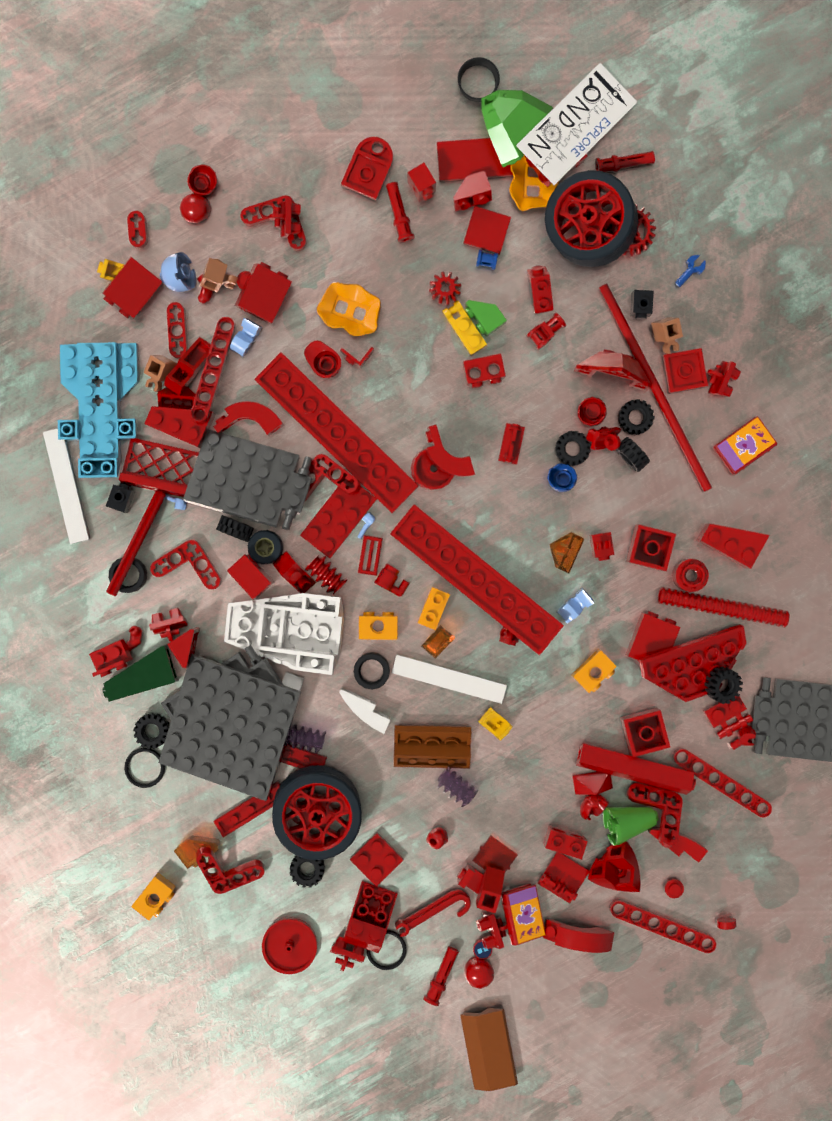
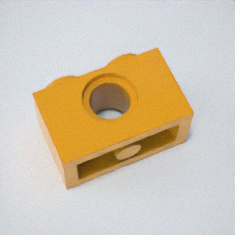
[418,587,450,630]
[359,612,398,640]
[571,649,617,693]
[131,872,176,921]

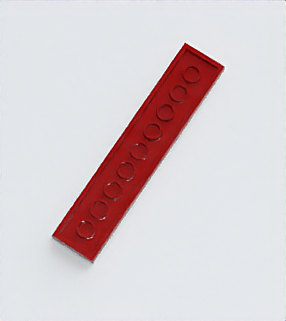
[254,352,418,513]
[390,505,564,656]

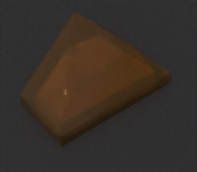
[550,532,584,573]
[421,625,455,659]

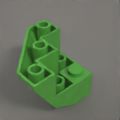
[481,90,553,167]

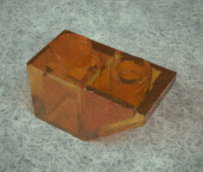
[174,835,221,869]

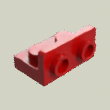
[89,639,133,678]

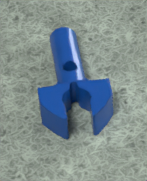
[675,255,706,287]

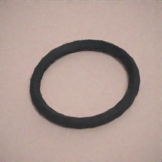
[124,748,165,788]
[366,930,406,970]

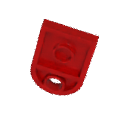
[341,137,393,201]

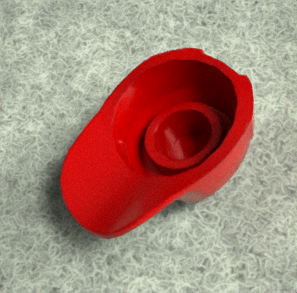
[304,340,341,378]

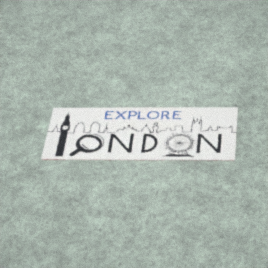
[516,63,637,185]

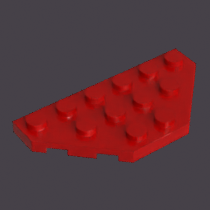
[639,624,747,702]

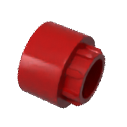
[672,559,709,592]

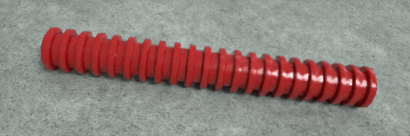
[658,587,790,628]

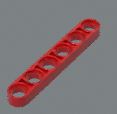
[191,317,235,424]
[673,748,772,817]
[609,899,716,953]

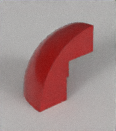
[588,841,641,892]

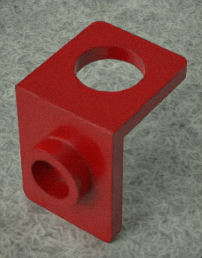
[340,347,374,368]

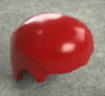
[187,164,217,196]
[180,193,211,223]
[578,397,607,427]
[580,794,609,820]
[464,957,494,989]

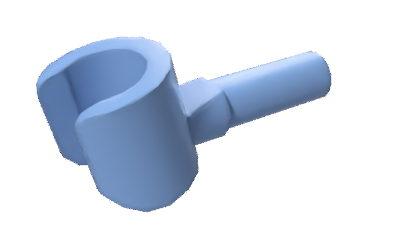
[165,494,186,510]
[357,512,375,539]

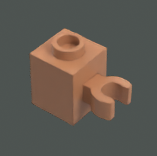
[199,258,238,293]
[651,317,683,354]
[143,355,177,392]

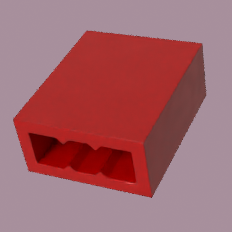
[102,257,162,318]
[234,262,292,323]
[625,611,681,661]

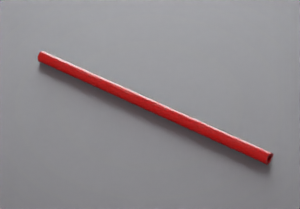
[599,284,712,492]

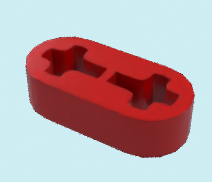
[127,211,148,249]

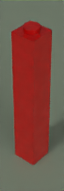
[576,743,696,795]

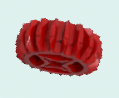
[605,204,656,257]

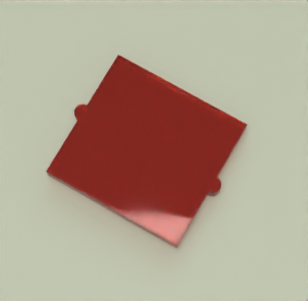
[472,835,518,872]

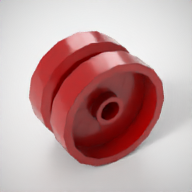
[410,449,454,490]

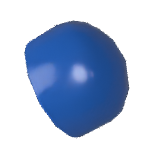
[547,463,577,493]

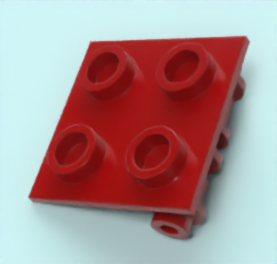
[537,852,590,903]

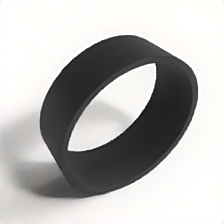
[458,57,500,102]

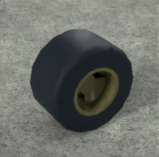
[247,530,283,564]

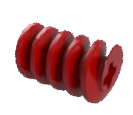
[305,555,348,596]

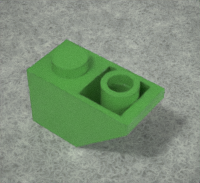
[464,300,507,336]

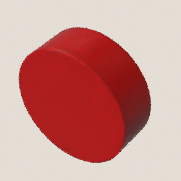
[717,917,737,930]

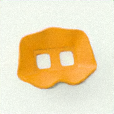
[509,155,560,211]
[316,282,381,336]

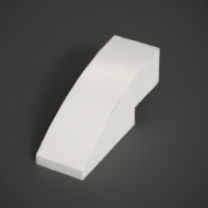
[339,687,391,734]

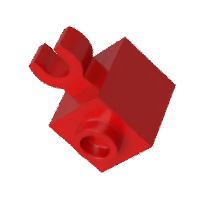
[589,532,615,561]

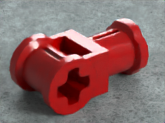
[526,313,566,350]

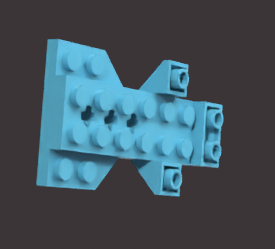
[58,342,139,478]

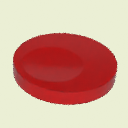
[262,917,317,974]

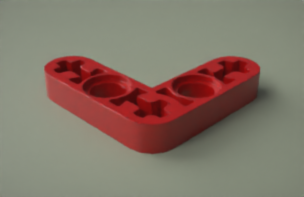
[240,195,307,251]
[305,454,361,501]
[150,540,221,589]
[626,783,683,848]
[196,847,265,894]

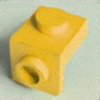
[97,259,124,281]
[478,707,513,741]

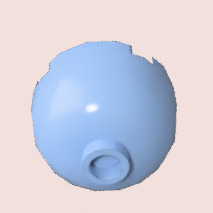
[160,252,196,292]

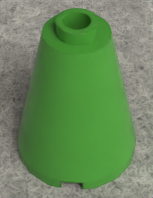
[603,807,659,846]

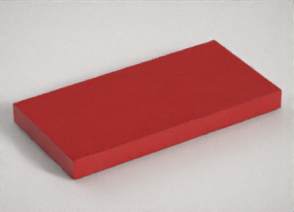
[437,138,513,182]

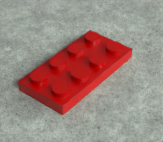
[300,475,377,559]

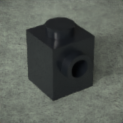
[630,290,654,320]
[106,483,135,513]

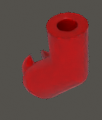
[197,274,213,304]
[126,626,143,651]

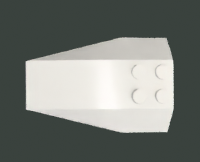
[224,593,344,675]

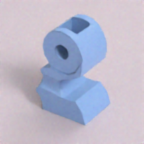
[229,318,262,357]
[557,587,594,624]

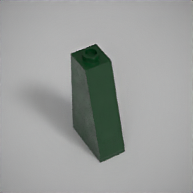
[102,644,178,702]

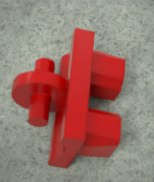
[269,198,301,238]
[707,361,741,397]
[586,426,621,451]
[149,608,188,642]
[476,912,508,949]
[330,937,365,972]

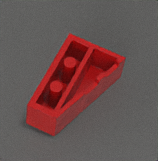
[144,406,216,449]
[696,524,770,569]

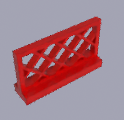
[119,438,199,498]

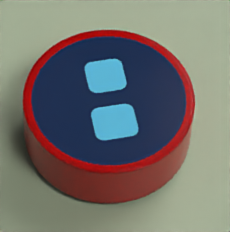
[473,939,492,959]

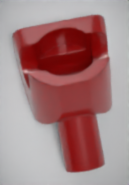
[730,725,756,750]

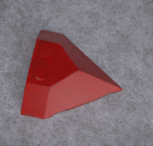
[574,349,652,390]

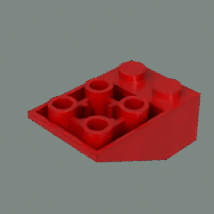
[342,881,398,953]

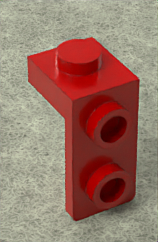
[527,265,553,314]
[457,864,484,894]

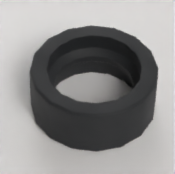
[108,557,147,593]
[353,652,390,690]

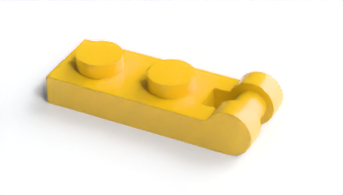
[442,300,487,356]

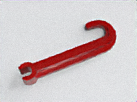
[395,889,471,937]

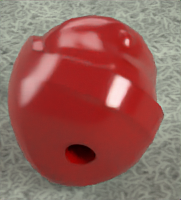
[426,827,448,849]

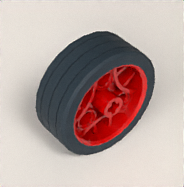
[545,170,638,267]
[272,765,362,860]

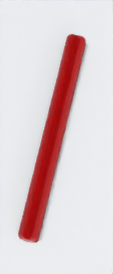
[106,490,166,596]

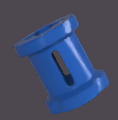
[476,250,498,270]

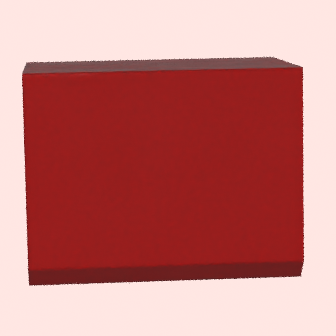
[167,627,200,668]

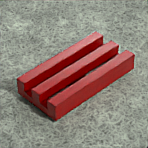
[358,535,383,576]

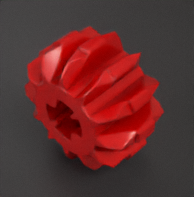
[429,271,462,305]

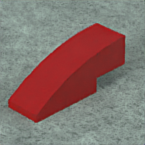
[164,337,211,396]
[647,827,708,863]

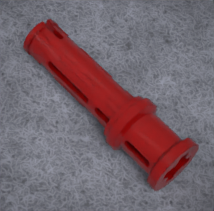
[595,151,655,173]
[386,182,415,243]
[423,946,459,1006]

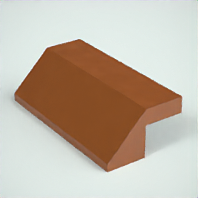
[394,725,471,769]
[460,1008,518,1091]

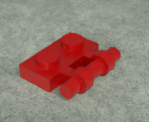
[703,696,753,739]

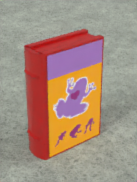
[713,416,777,475]
[501,883,546,945]

